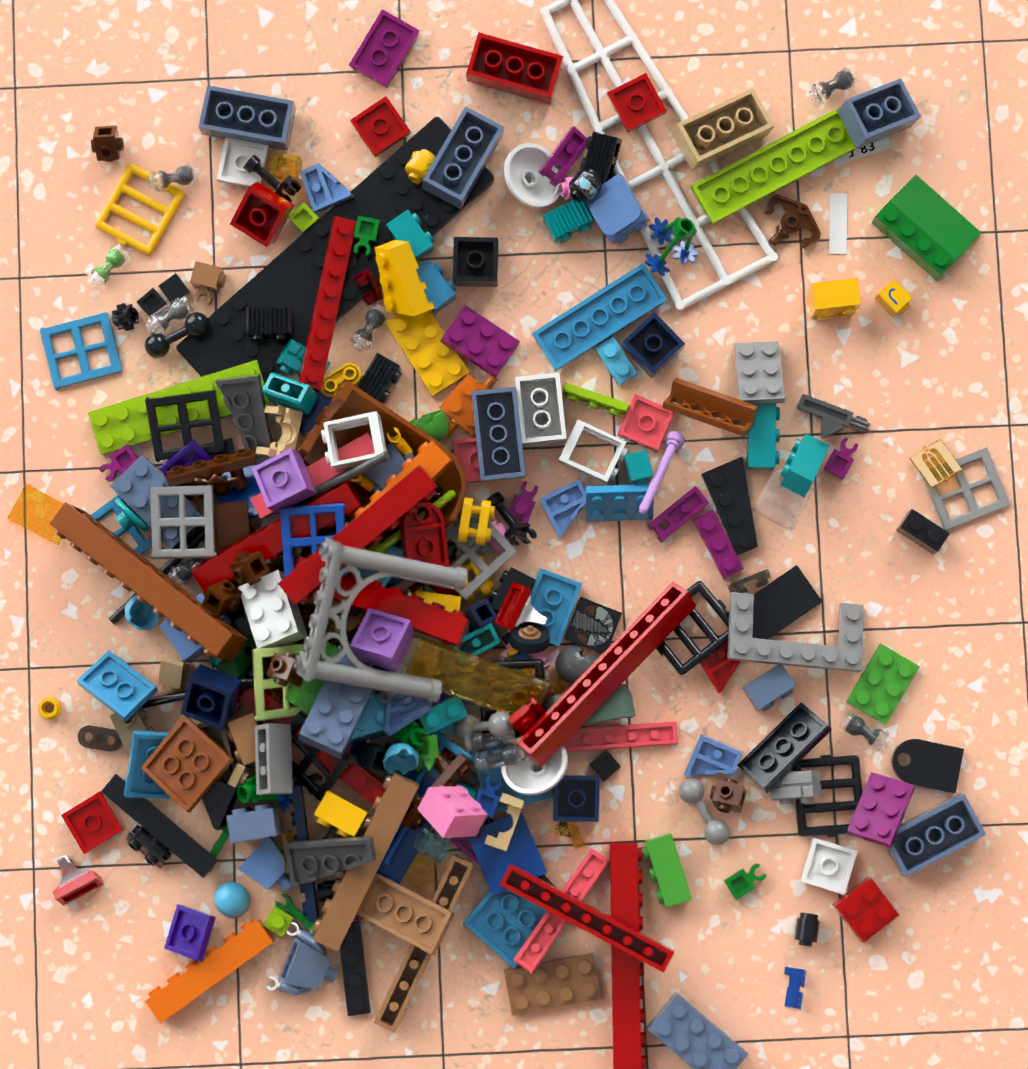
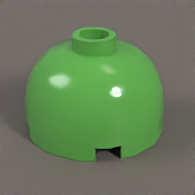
[409,410,448,441]

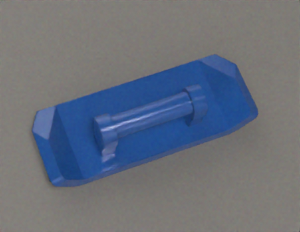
[376,805,432,884]

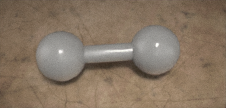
[454,712,514,740]
[679,778,730,845]

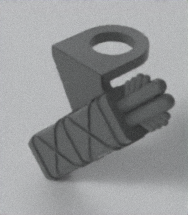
[797,394,870,439]

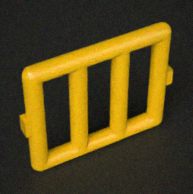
[95,164,185,256]

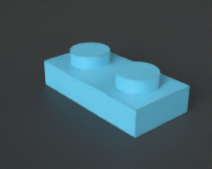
[595,337,637,386]

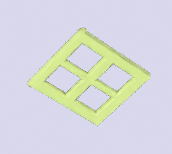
[252,643,310,721]

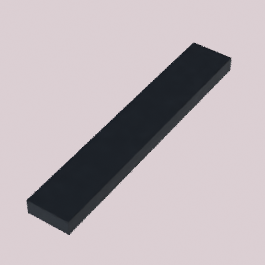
[101,774,219,878]

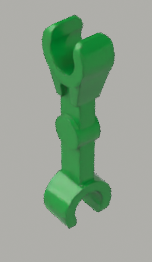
[210,823,229,872]
[275,894,315,935]

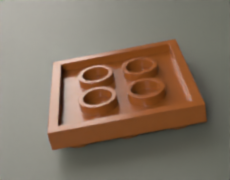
[141,716,234,813]

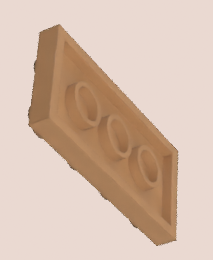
[356,873,455,955]
[504,953,602,1016]

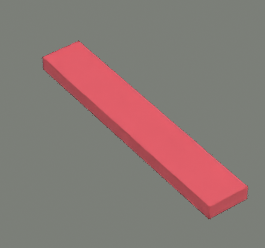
[250,432,375,519]
[563,721,678,752]
[513,848,610,974]

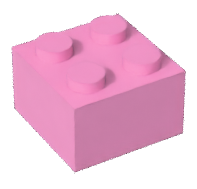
[418,785,488,838]

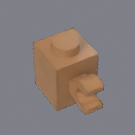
[190,261,226,305]

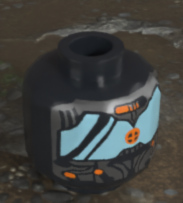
[569,169,602,202]

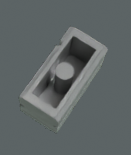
[770,770,822,805]

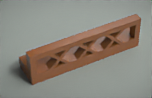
[662,378,758,437]

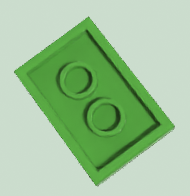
[846,644,920,725]

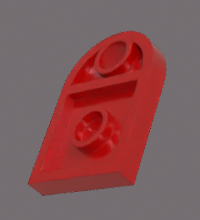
[400,502,450,567]

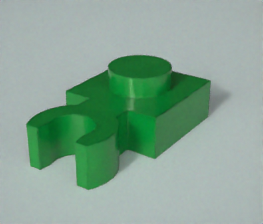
[354,216,380,257]
[392,721,429,747]
[723,863,766,900]

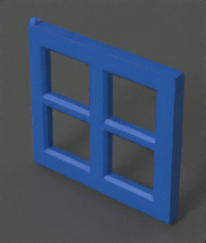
[279,503,349,577]

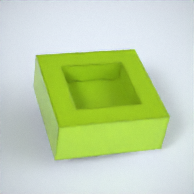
[288,202,319,234]
[263,906,295,937]

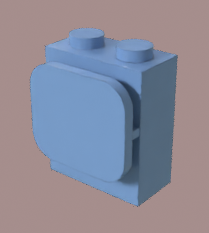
[586,173,651,245]
[159,593,231,663]

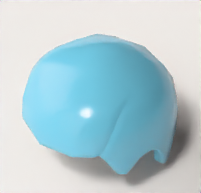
[125,595,160,631]
[383,743,420,775]
[214,881,251,918]

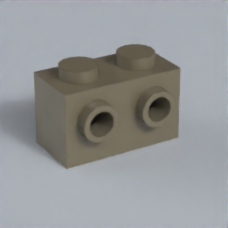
[110,707,155,756]

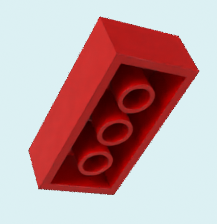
[466,32,563,105]

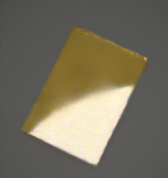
[7,484,64,545]

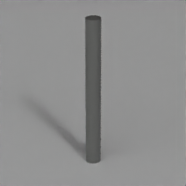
[313,451,389,497]

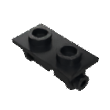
[126,825,172,868]

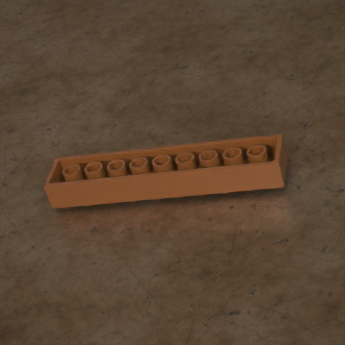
[49,502,248,661]

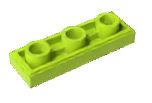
[563,383,629,417]

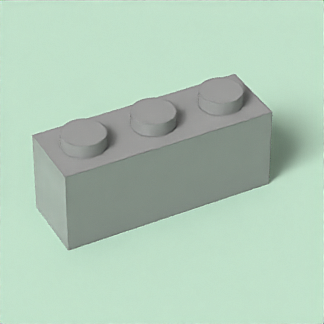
[255,723,293,795]

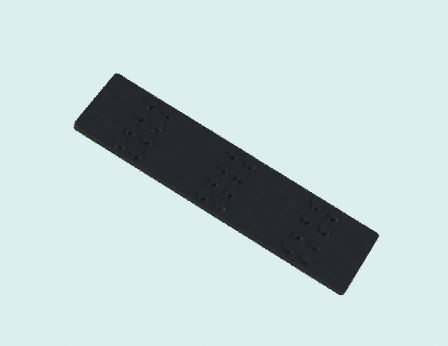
[176,117,494,383]

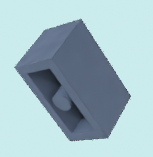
[742,665,796,712]

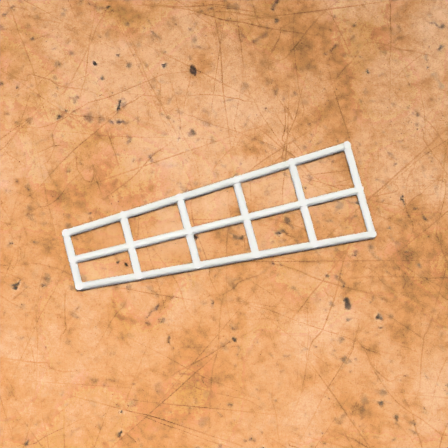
[540,0,778,311]

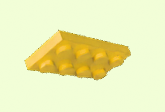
[385,310,470,397]

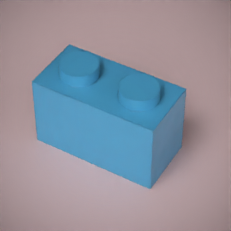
[416,260,457,314]

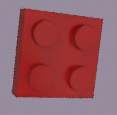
[607,73,667,133]
[350,96,411,157]
[61,791,124,854]

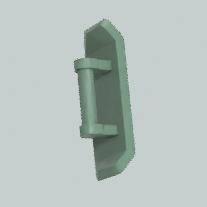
[547,684,636,725]

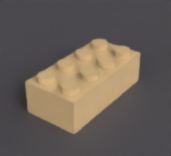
[672,88,774,171]

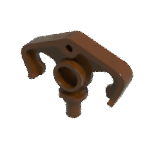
[764,194,821,249]

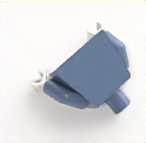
[267,922,338,996]

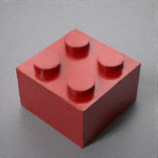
[230,182,295,247]
[832,877,899,943]

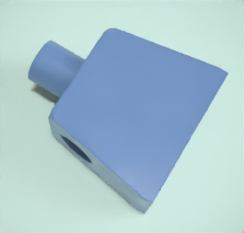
[238,837,291,892]

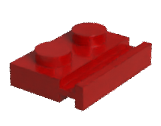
[508,697,546,735]

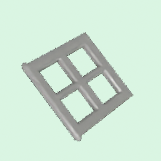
[921,447,1011,532]
[150,485,217,559]
[446,514,517,600]

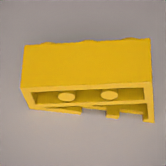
[375,240,434,316]

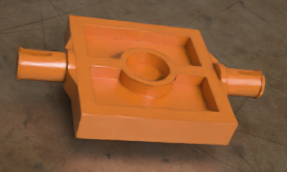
[439,374,498,437]

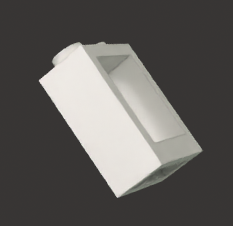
[321,411,387,471]
[559,420,628,485]

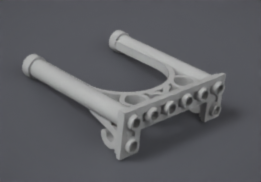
[294,537,467,703]

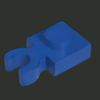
[475,775,502,819]

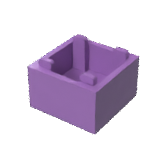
[251,448,317,514]
[350,608,415,672]

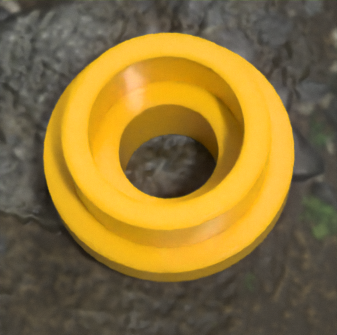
[38,697,61,720]

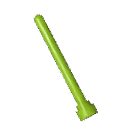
[365,490,456,554]

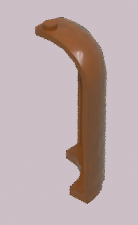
[296,380,467,528]

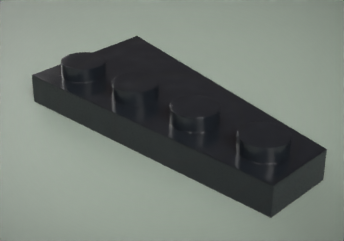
[701,457,758,556]

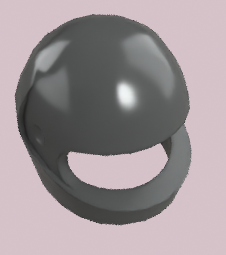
[555,646,598,684]

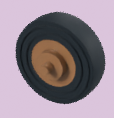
[509,622,550,654]

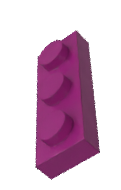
[692,510,744,580]

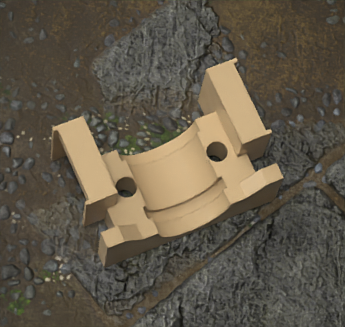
[255,404,303,459]
[485,793,524,851]

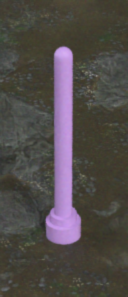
[639,431,685,514]

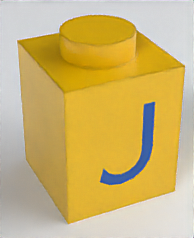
[875,279,912,317]

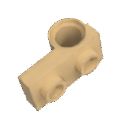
[226,760,256,788]

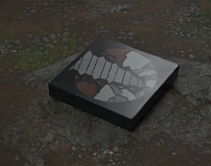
[564,597,622,654]

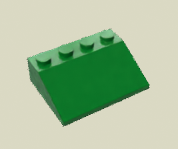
[871,175,981,281]

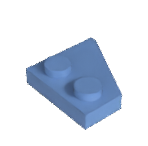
[299,163,354,213]
[539,479,586,538]
[384,694,432,736]
[684,734,743,776]

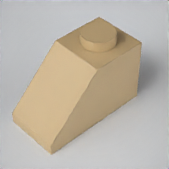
[158,656,191,693]

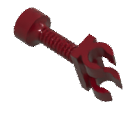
[354,269,383,306]

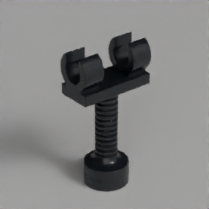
[243,155,301,202]
[487,492,537,546]

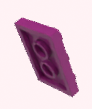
[349,9,420,88]
[440,305,520,378]
[847,772,915,848]

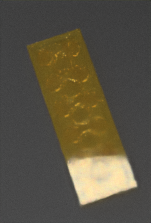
[405,637,549,716]

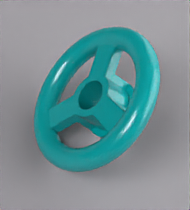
[115,498,149,532]

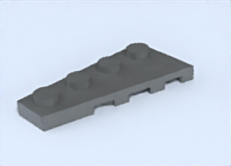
[215,374,273,465]
[284,836,376,888]

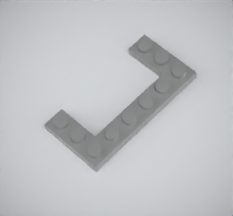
[727,592,863,672]

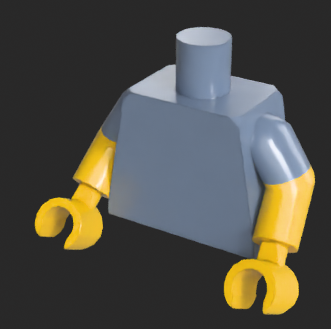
[351,427,414,493]

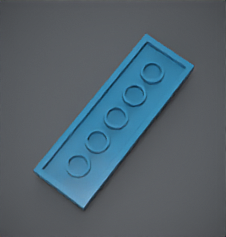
[532,263,668,371]

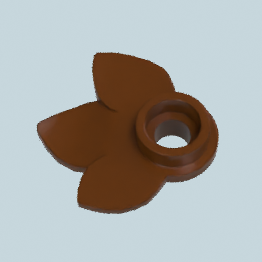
[195,474,240,496]

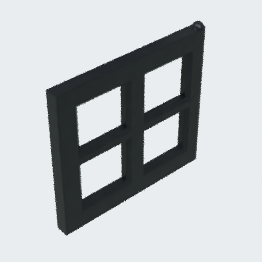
[145,390,226,462]
[290,711,350,801]

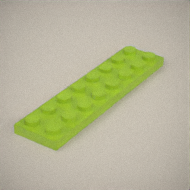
[690,108,856,225]
[88,360,271,455]

